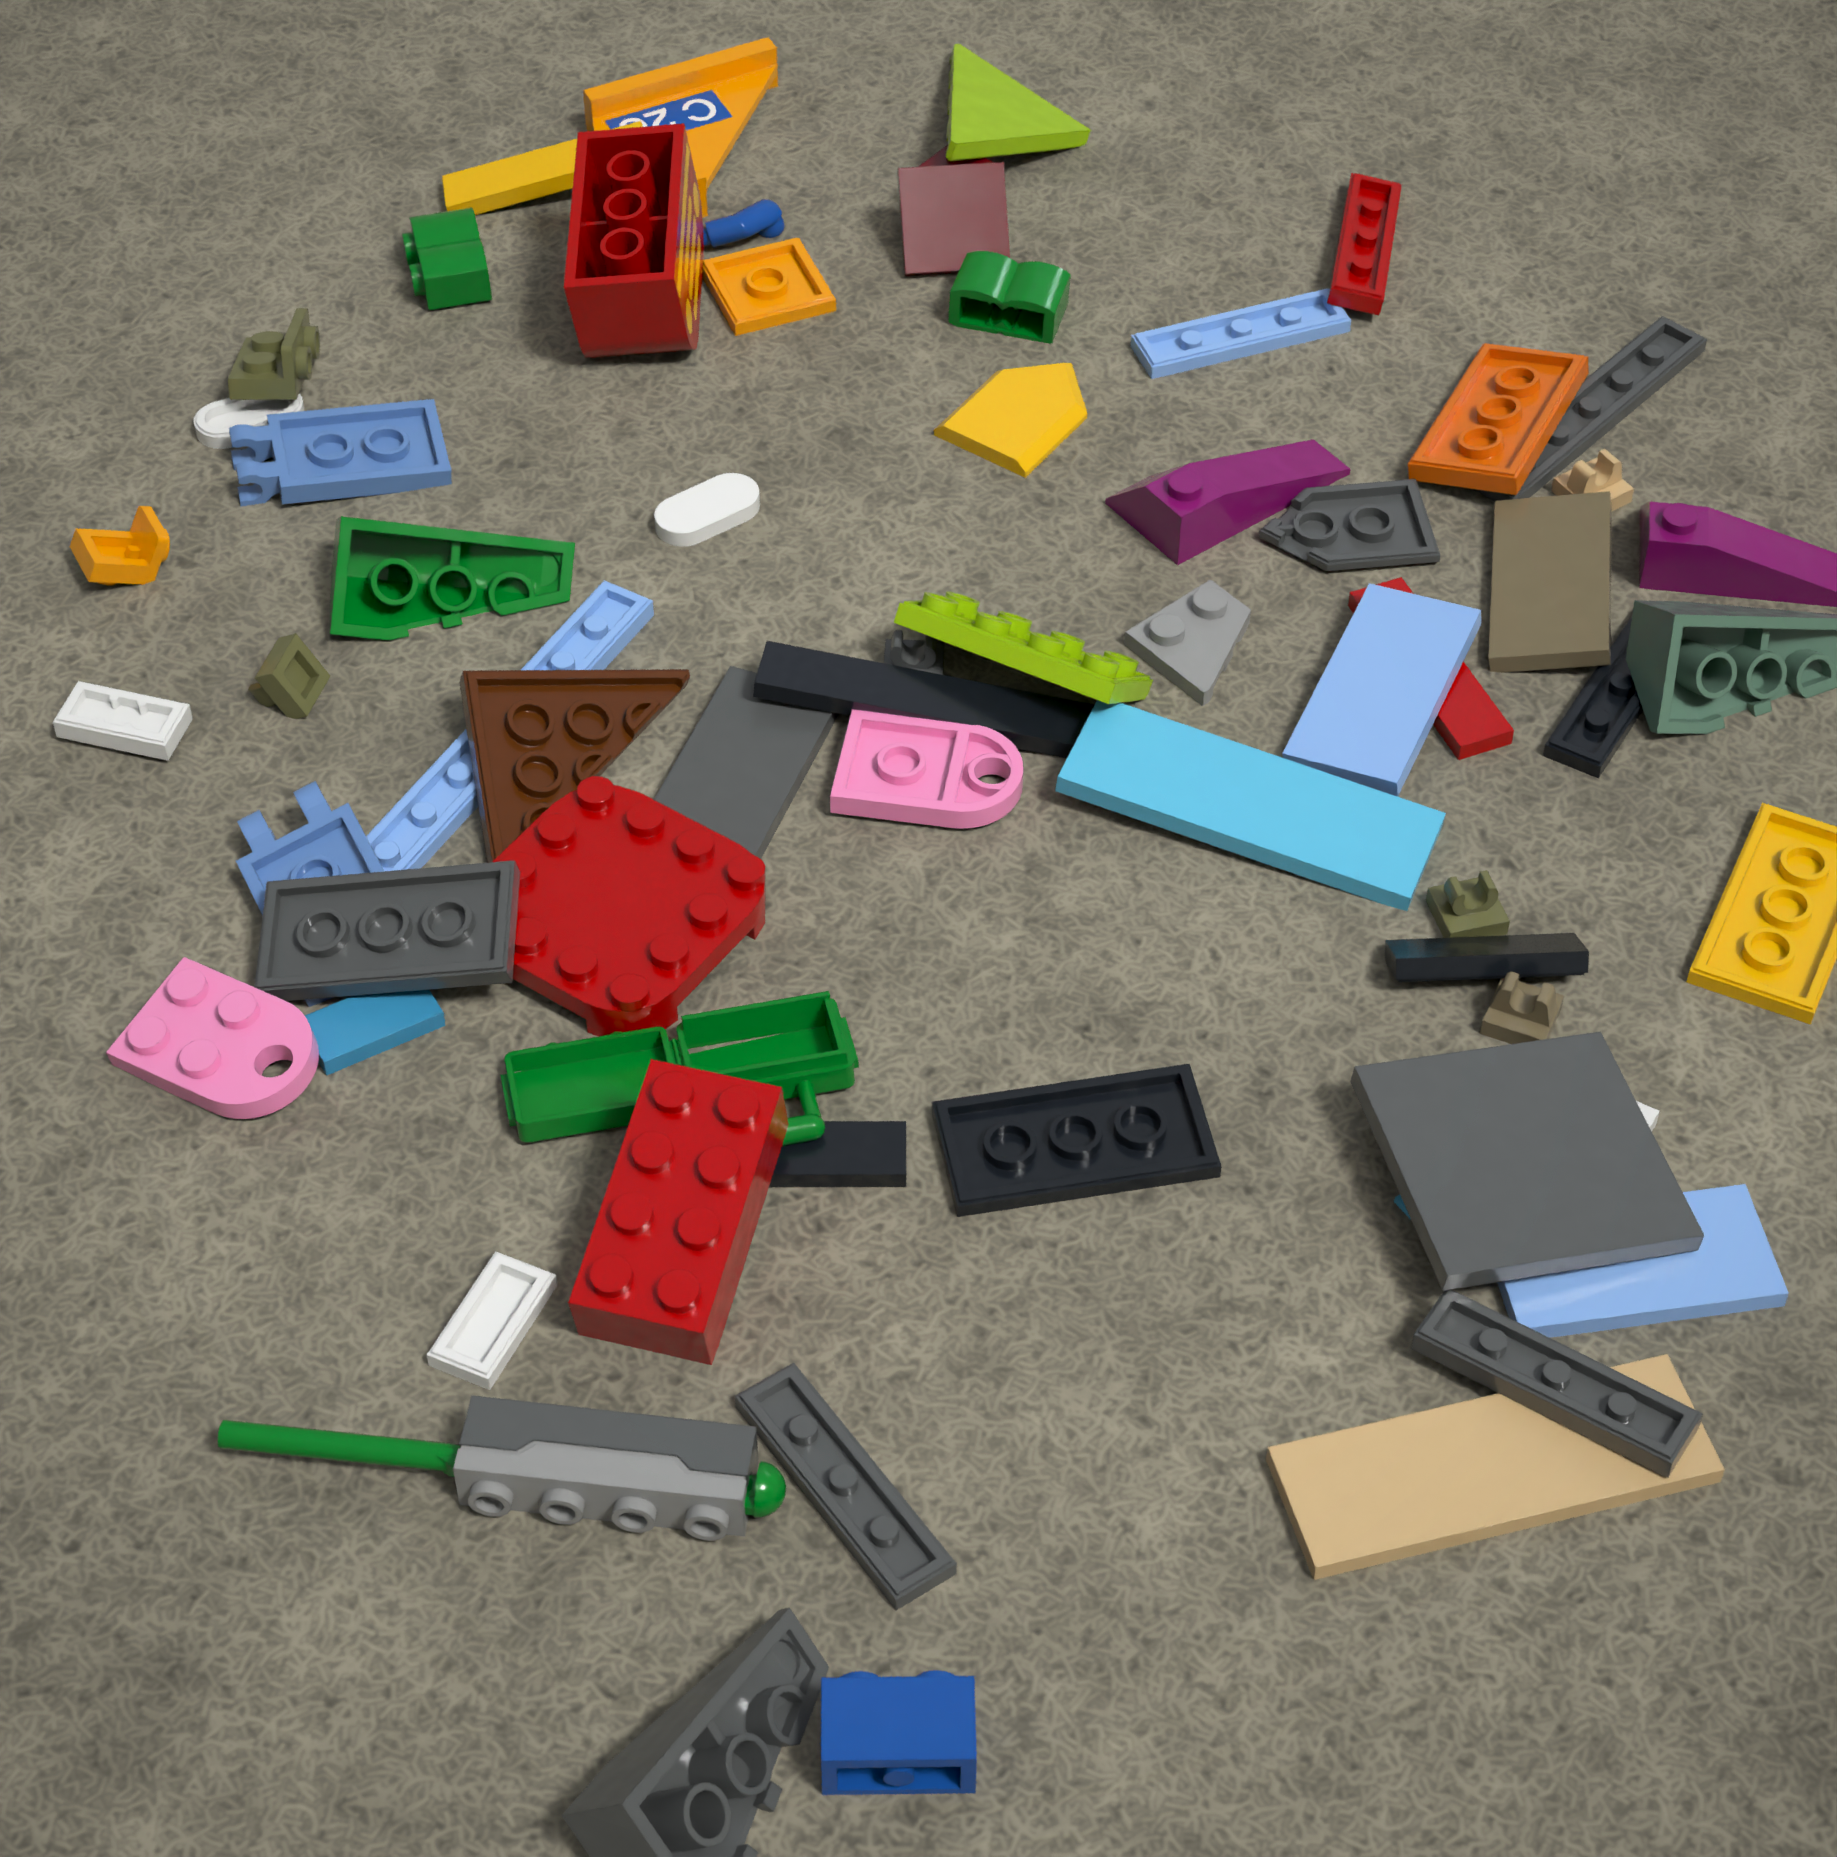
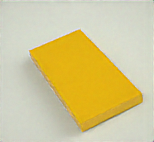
[1686,803,1837,1025]

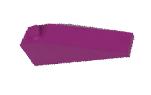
[1105,439,1351,565]
[1639,501,1837,607]

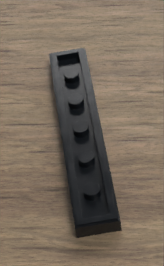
[753,641,1095,758]

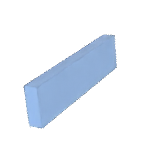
[1130,288,1351,379]

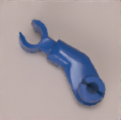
[703,199,785,247]

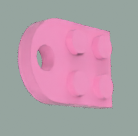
[830,709,1023,829]
[106,957,319,1119]

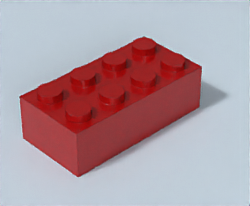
[568,1059,789,1365]

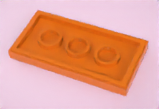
[1408,343,1589,495]

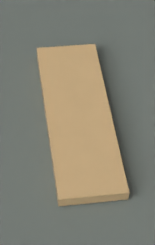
[1266,1354,1725,1580]

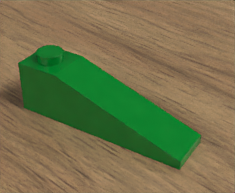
[329,516,575,640]

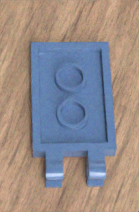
[229,399,452,507]
[236,781,384,1007]

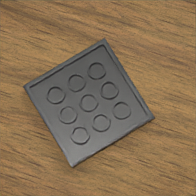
[1350,1032,1704,1291]

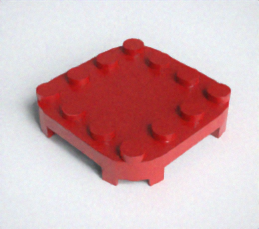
[492,776,766,1036]

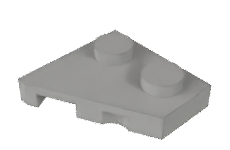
[1124,579,1251,706]

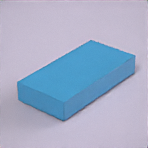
[305,990,446,1076]

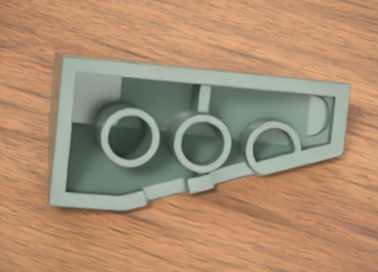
[1626,600,1837,734]

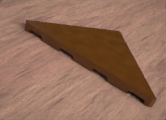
[459,669,690,863]

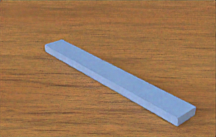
[366,580,654,871]

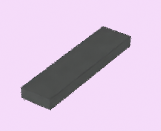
[1411,1289,1703,1478]
[735,1363,957,1611]

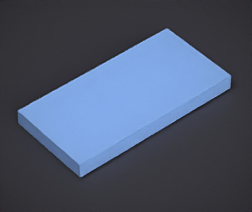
[1282,583,1481,797]
[1497,1184,1789,1338]

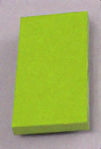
[893,591,1153,704]

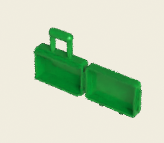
[500,991,859,1146]

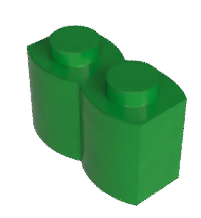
[402,207,492,310]
[948,251,1071,344]

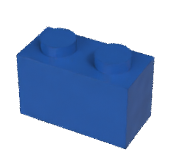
[821,1670,977,1795]

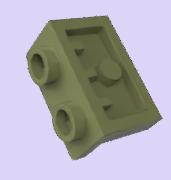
[228,308,320,400]

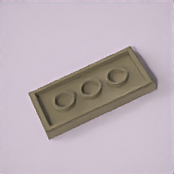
[1488,491,1612,673]

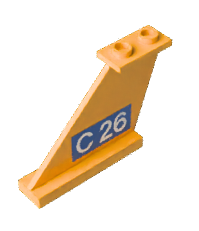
[583,37,778,218]

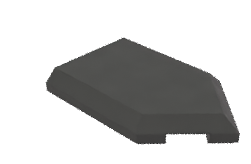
[1259,479,1440,571]

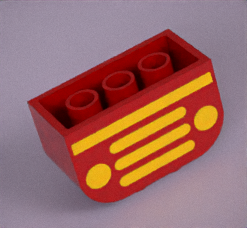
[564,123,704,358]

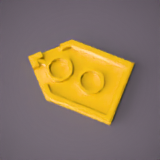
[934,363,1087,478]

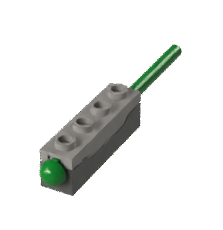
[218,1395,786,1541]

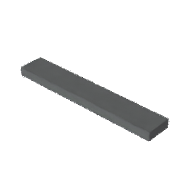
[1473,316,1707,501]

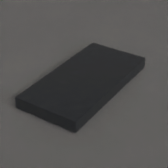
[932,1064,1222,1217]

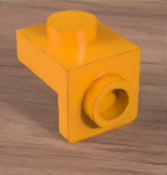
[70,506,170,586]

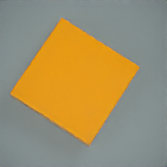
[702,237,836,336]

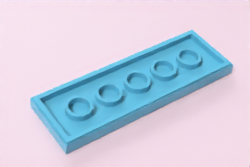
[1055,700,1446,911]

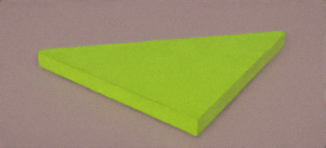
[946,44,1091,162]

